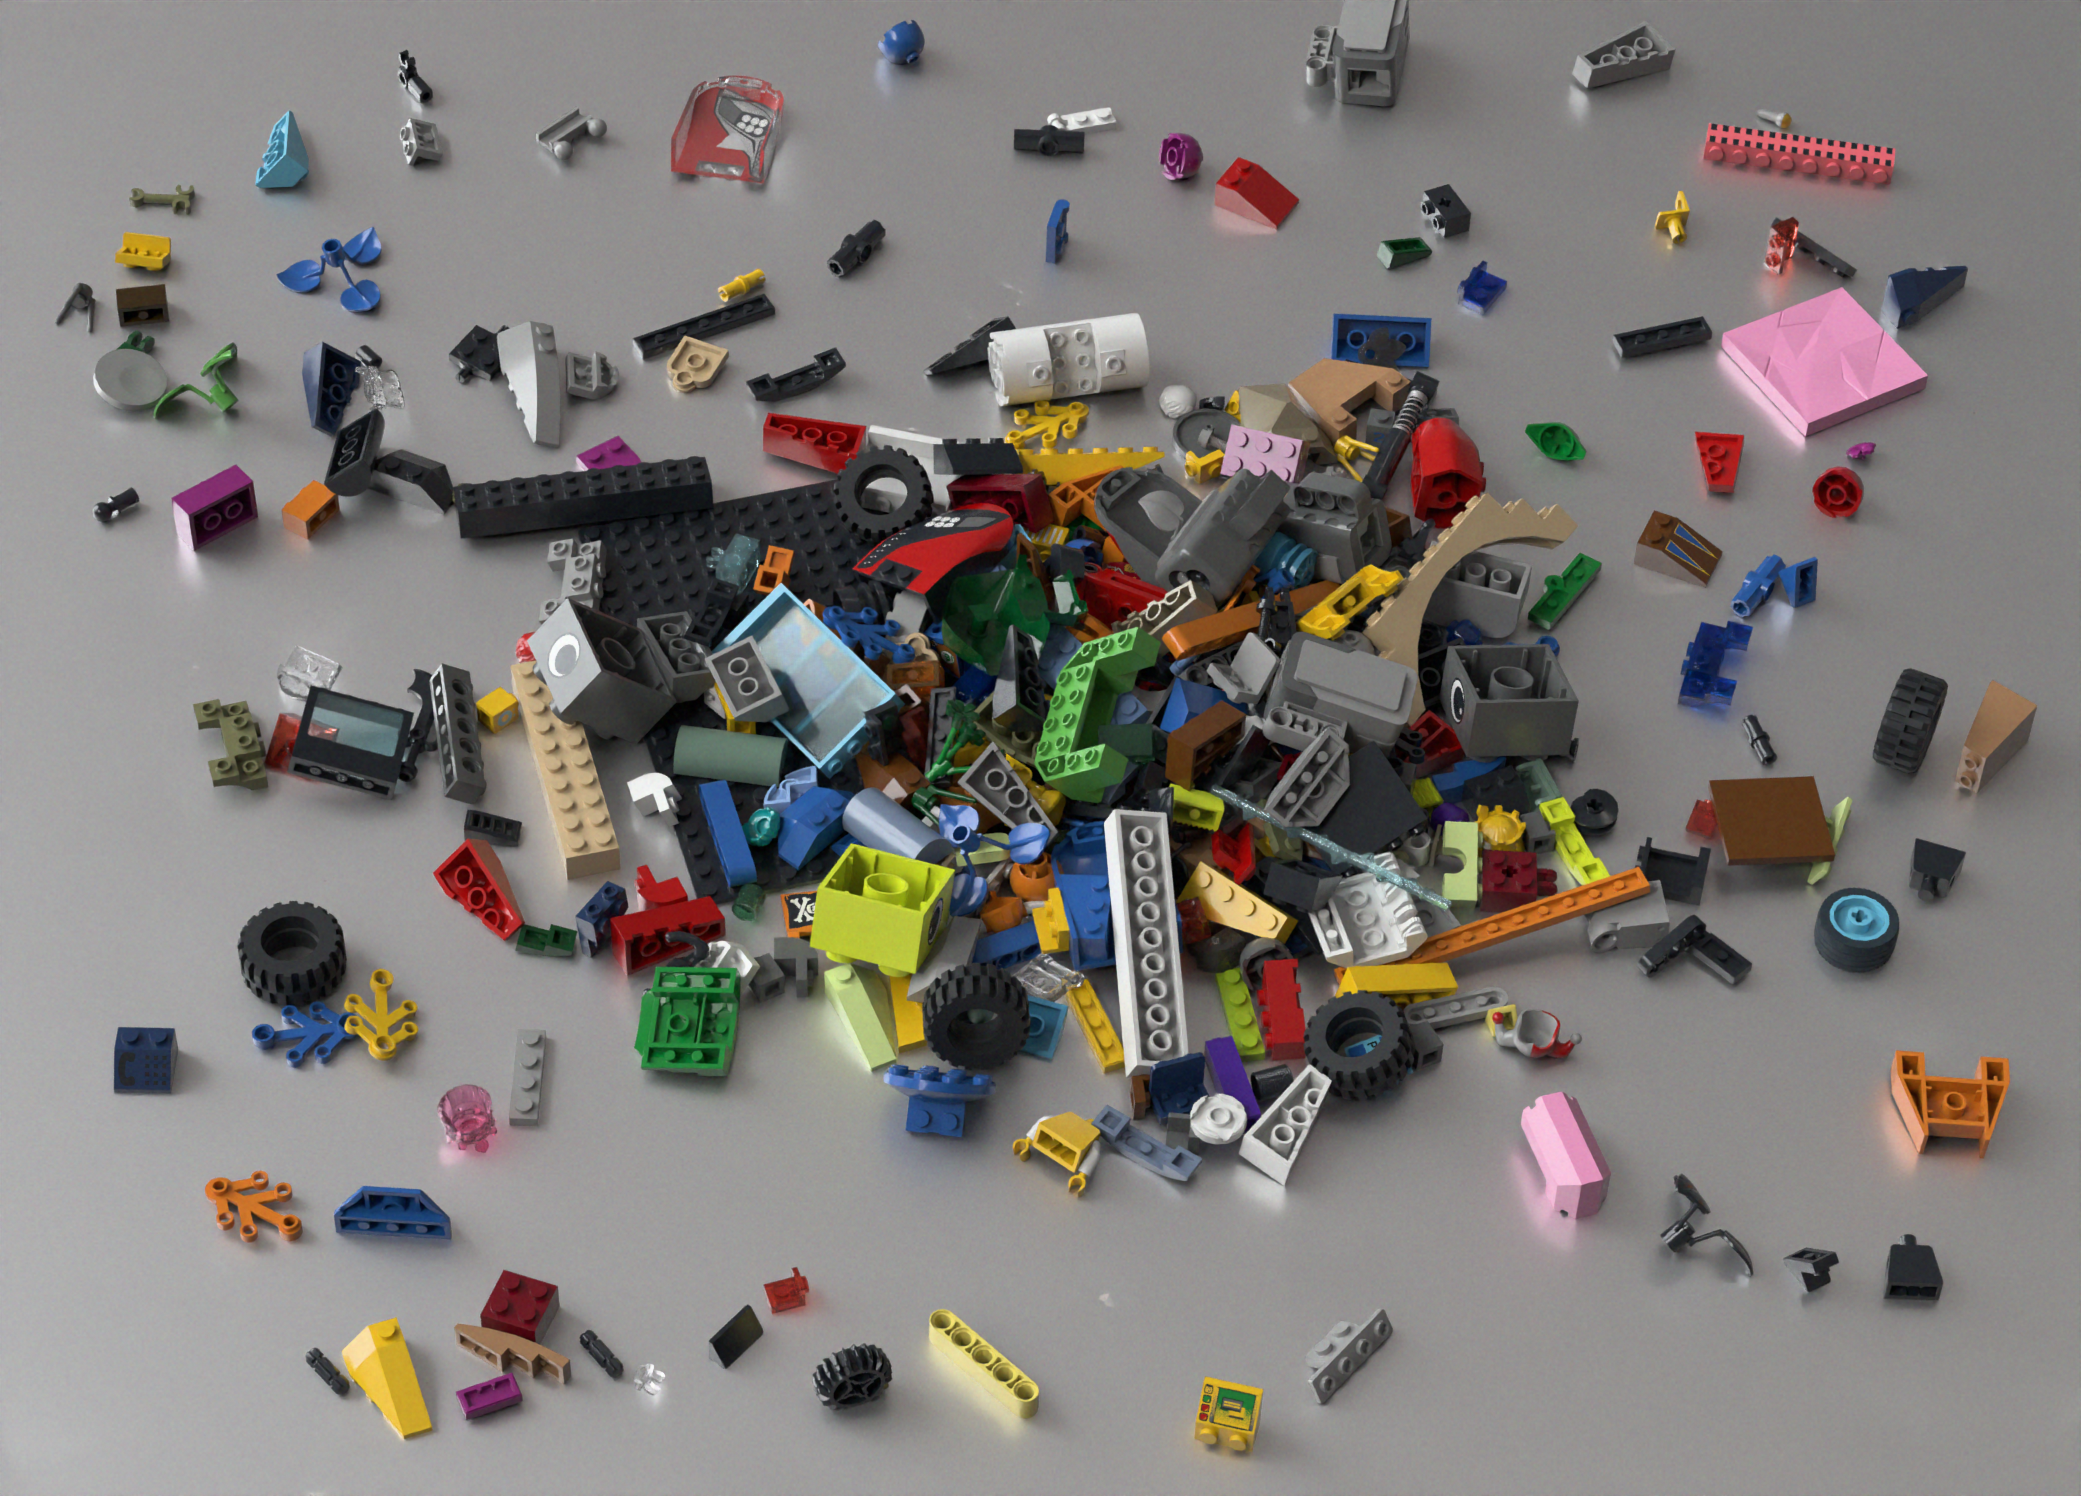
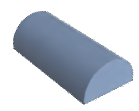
[843,787,953,864]

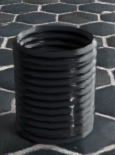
[1250,1064,1294,1102]

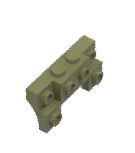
[193,699,268,791]

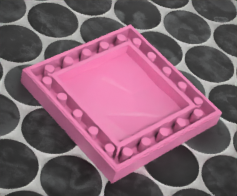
[1721,287,1928,437]

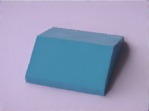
[1021,995,1069,1060]

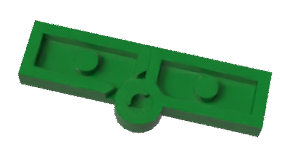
[1528,553,1602,630]

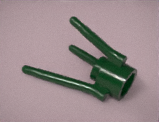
[912,785,977,827]

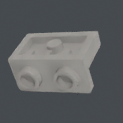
[400,118,443,166]

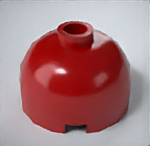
[1812,466,1864,518]

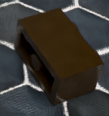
[116,284,170,327]

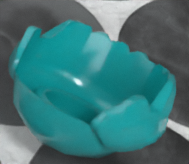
[742,807,780,847]

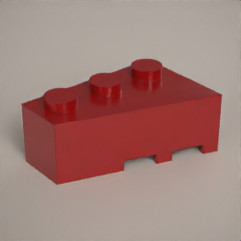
[1257,959,1306,1061]

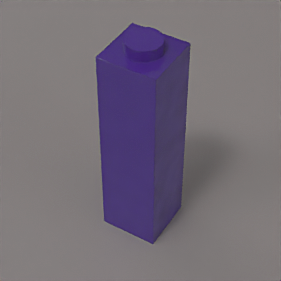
[1204,1036,1261,1134]

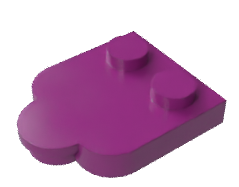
[576,436,641,471]

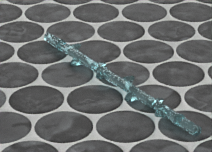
[1210,784,1452,911]

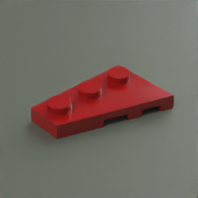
[1695,432,1745,493]

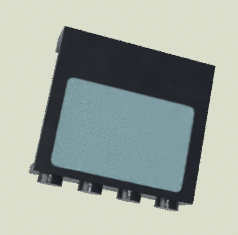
[287,685,414,800]

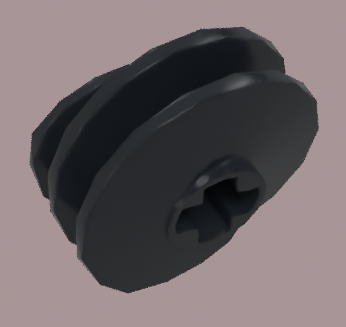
[1570,789,1619,836]

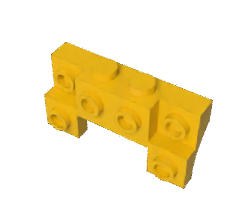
[1296,564,1404,641]

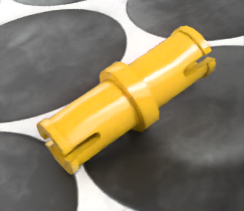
[718,268,766,302]

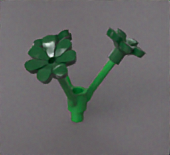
[925,699,1010,782]

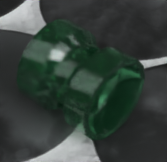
[732,883,767,922]

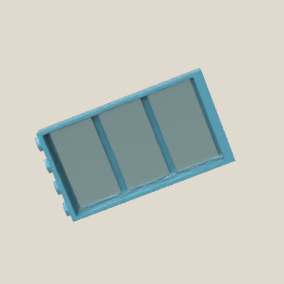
[712,583,905,779]

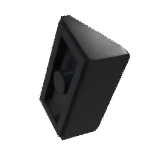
[709,1305,763,1369]

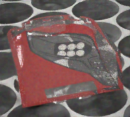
[671,75,784,183]

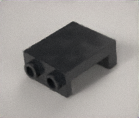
[1635,837,1711,906]

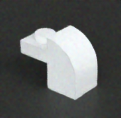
[627,773,682,827]

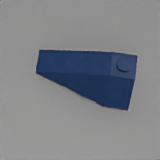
[1881,266,1968,329]

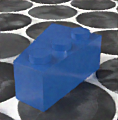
[1060,874,1113,960]

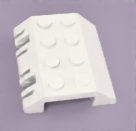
[1308,852,1428,968]

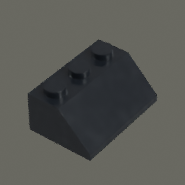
[933,438,1023,475]

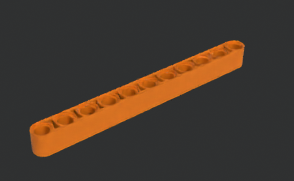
[1162,580,1340,661]

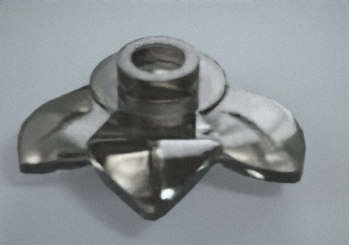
[1358,327,1406,371]

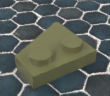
[1256,798,1304,861]

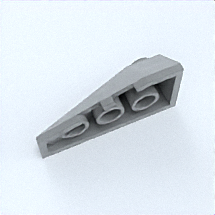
[907,916,982,1003]

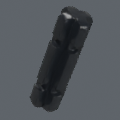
[579,1330,624,1378]
[305,1348,350,1395]

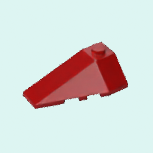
[433,839,525,941]

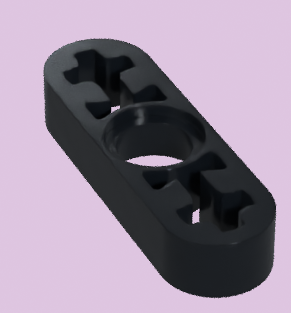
[1637,915,1706,977]

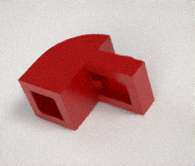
[634,864,688,911]

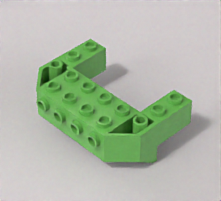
[1034,627,1161,803]

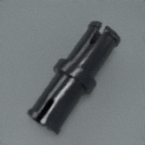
[1741,715,1777,765]

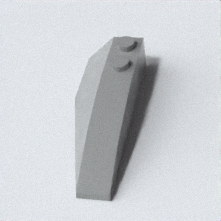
[497,321,560,449]

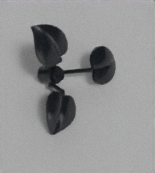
[1132,787,1204,899]
[1660,1173,1753,1277]

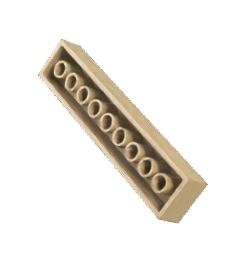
[510,661,620,880]

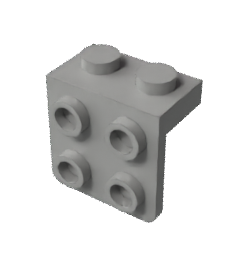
[1206,633,1280,704]

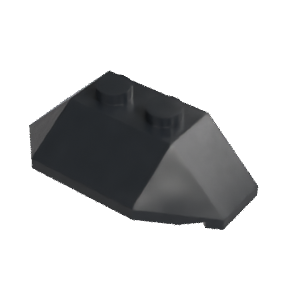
[368,449,454,515]

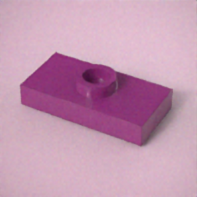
[456,1373,523,1420]

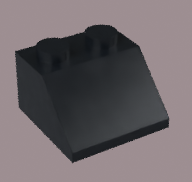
[1461,765,1531,821]
[1263,859,1343,913]

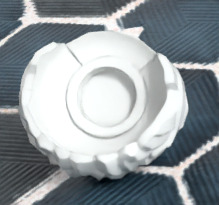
[1159,385,1197,419]

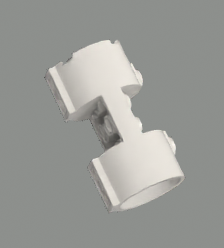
[987,313,1150,406]

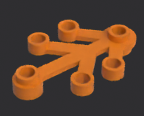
[205,1170,303,1243]

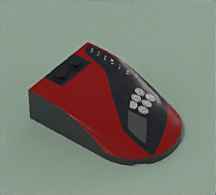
[852,503,1016,625]

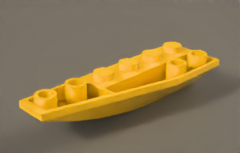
[1016,447,1165,485]

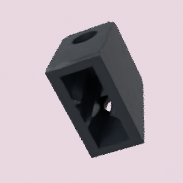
[1909,838,1966,901]
[1883,1234,1943,1301]

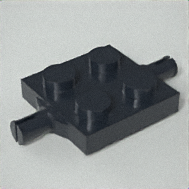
[449,325,510,383]

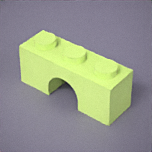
[1442,821,1483,908]

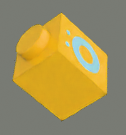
[476,687,519,734]

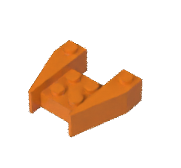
[1048,465,1127,564]
[1891,1050,2010,1159]

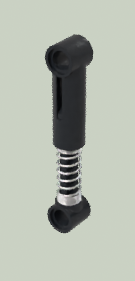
[1362,371,1440,500]

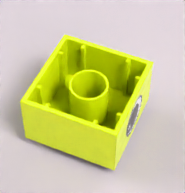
[810,843,955,977]

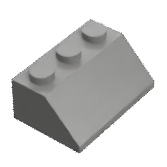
[705,636,789,722]

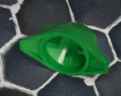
[1525,422,1587,460]

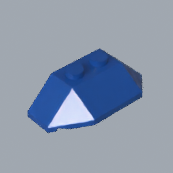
[778,786,855,871]
[334,1186,452,1240]

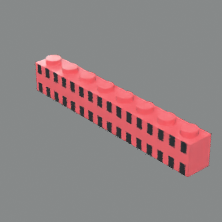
[1703,123,1896,184]

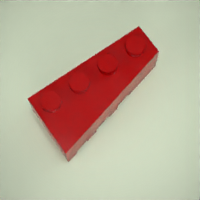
[763,413,867,474]
[610,896,726,976]

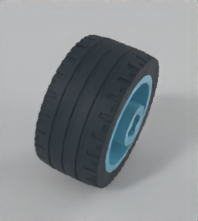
[1814,887,1899,973]

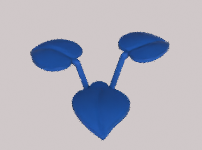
[276,227,382,312]
[939,804,1050,917]

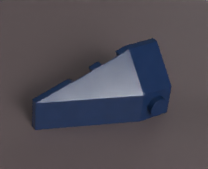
[302,341,361,437]

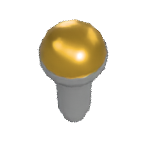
[1757,109,1792,129]

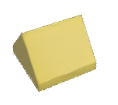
[1485,1004,1518,1037]

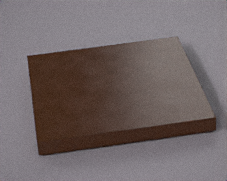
[1708,776,1835,866]

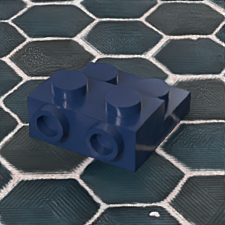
[575,881,629,957]

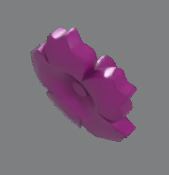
[1846,442,1876,460]

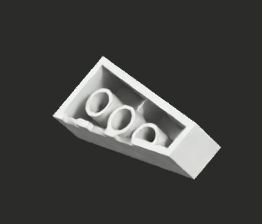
[1239,1064,1332,1186]

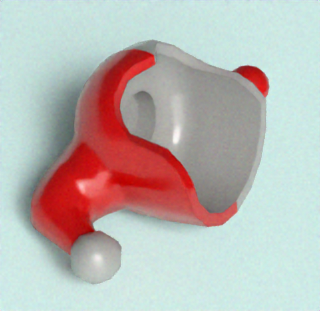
[1492,1009,1582,1059]

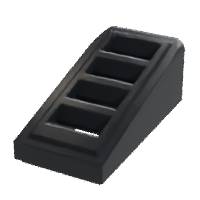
[464,810,522,846]

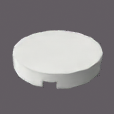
[1190,1094,1247,1144]

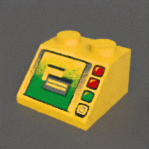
[1194,1376,1263,1452]

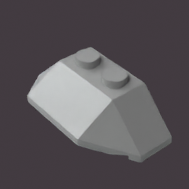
[1264,728,1350,828]

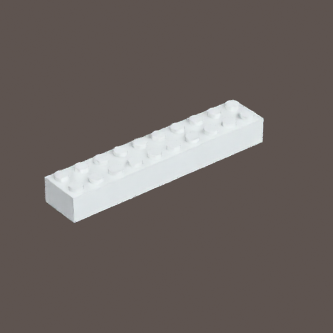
[1104,809,1189,1078]

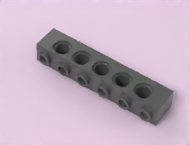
[429,663,487,805]

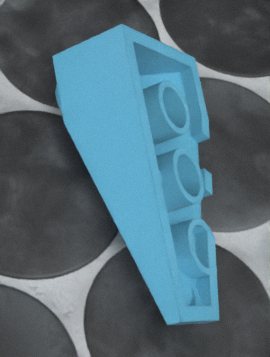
[255,110,309,188]

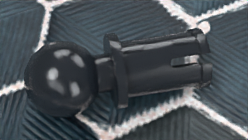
[92,487,139,522]

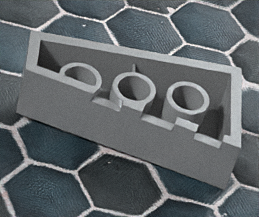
[1572,21,1676,89]
[958,741,1060,852]

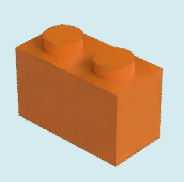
[282,480,340,540]

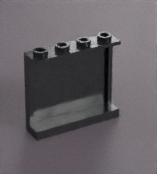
[1302,741,1428,879]

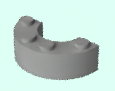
[882,590,933,655]

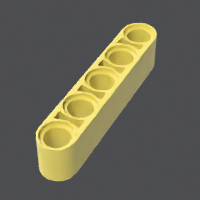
[929,1309,1039,1419]

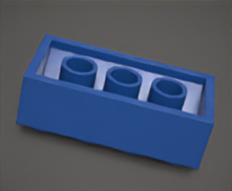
[1331,314,1432,367]
[1160,678,1246,733]

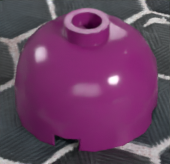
[1159,133,1203,180]

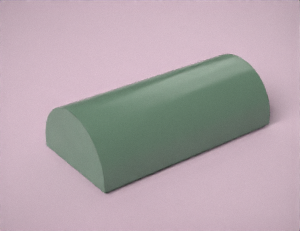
[674,725,789,787]

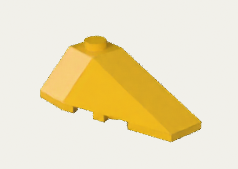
[342,1317,433,1439]

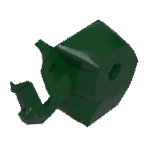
[941,554,1088,676]

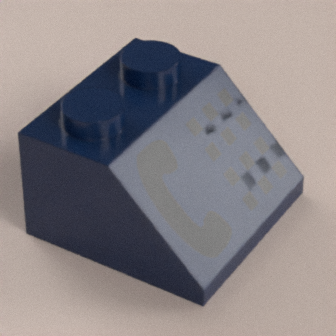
[114,1027,178,1094]

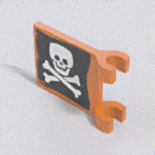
[780,891,817,938]

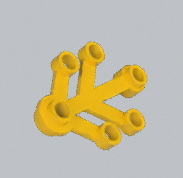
[1005,400,1089,449]
[344,969,418,1061]

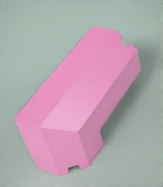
[1521,1092,1611,1219]

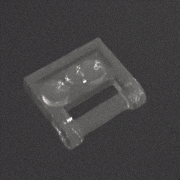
[1011,953,1084,1002]

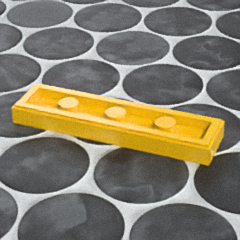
[1062,979,1125,1074]

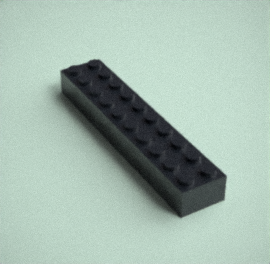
[453,456,714,539]

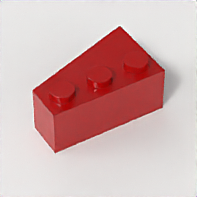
[1395,710,1465,779]

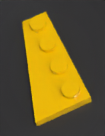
[889,973,927,1054]

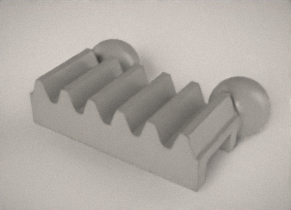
[536,107,607,160]

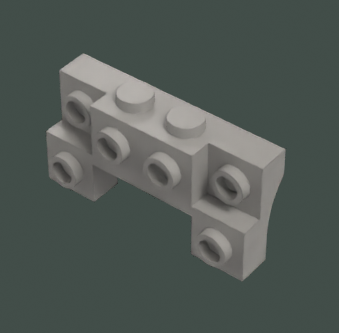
[539,538,607,625]

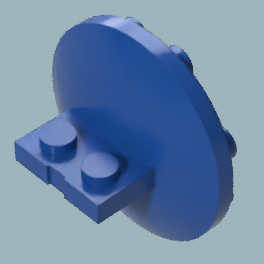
[883,1064,997,1137]

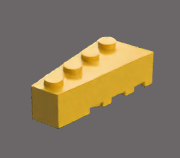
[1335,963,1458,1010]

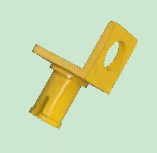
[1655,191,1690,244]

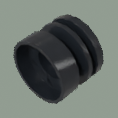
[832,580,890,630]

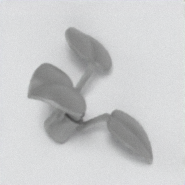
[1138,491,1184,546]

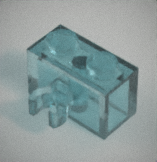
[706,533,760,595]

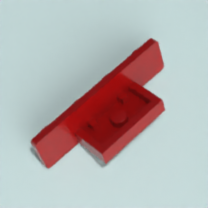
[1211,822,1256,885]

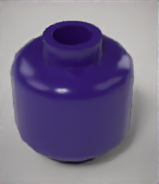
[1430,802,1470,838]

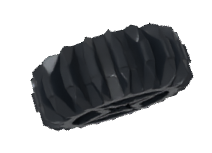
[813,1343,892,1410]

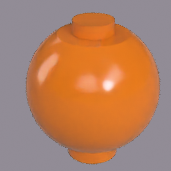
[1010,852,1064,902]

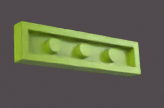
[1214,967,1265,1063]

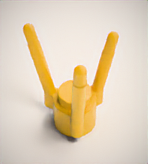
[1334,435,1379,482]

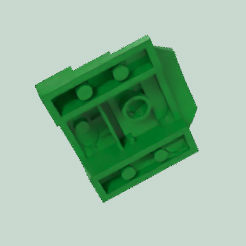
[634,967,741,1076]

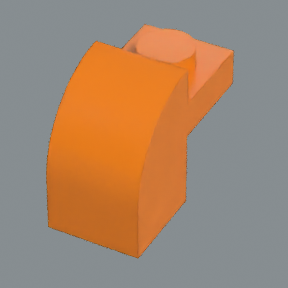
[753,545,795,596]

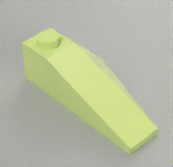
[824,963,896,1072]

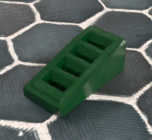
[1377,237,1432,269]

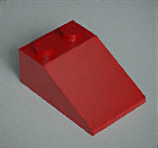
[1214,157,1299,230]

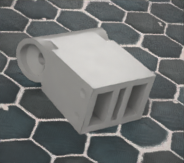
[1584,880,1670,953]

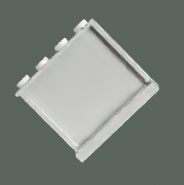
[860,425,965,519]

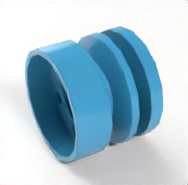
[1254,532,1319,591]

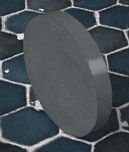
[1172,409,1240,460]

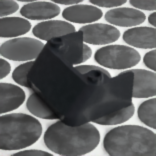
[1138,675,1271,793]

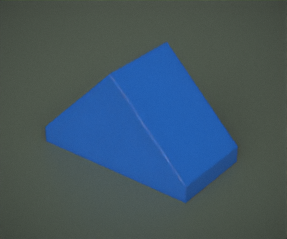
[1778,557,1818,608]

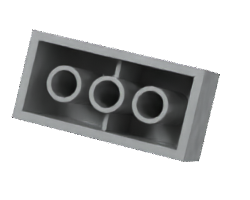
[1423,541,1532,638]

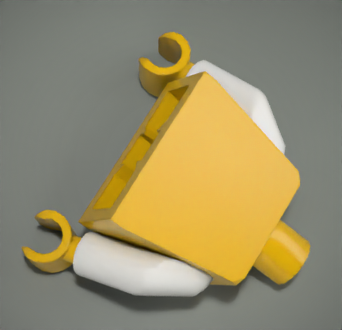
[1013,1112,1101,1197]

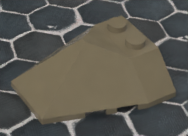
[1239,384,1338,465]

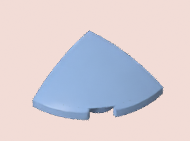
[763,766,818,814]

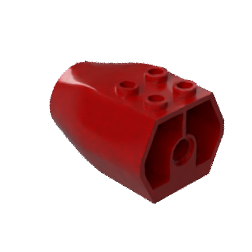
[1410,418,1486,529]

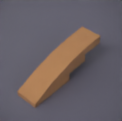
[454,1323,571,1384]

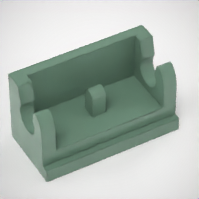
[1516,758,1562,812]

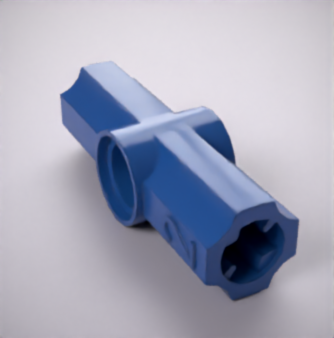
[1730,555,1786,618]

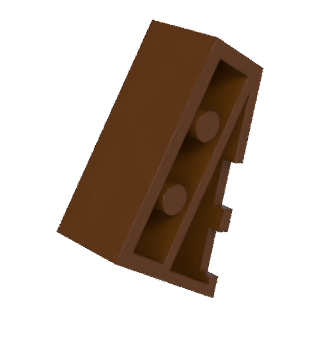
[1165,700,1246,792]

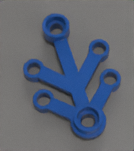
[822,606,915,668]
[252,1001,358,1068]

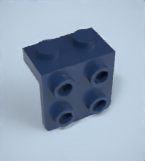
[1149,1052,1210,1125]

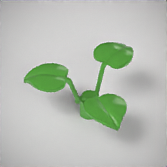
[153,342,239,419]

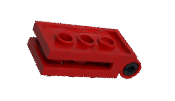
[1075,562,1170,654]

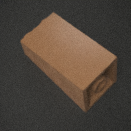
[1955,680,2038,794]

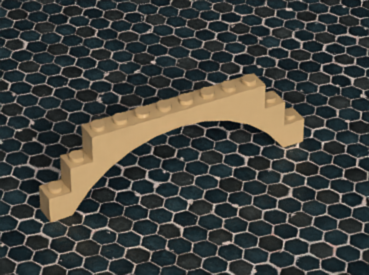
[1362,492,1578,728]

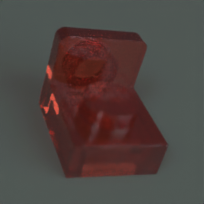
[1685,799,1717,840]
[763,1267,809,1314]

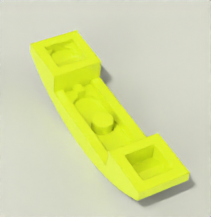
[1539,797,1610,885]

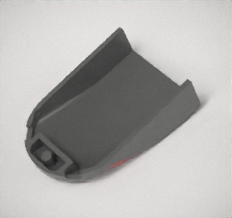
[1094,467,1202,588]

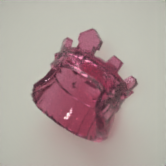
[437,1084,497,1153]

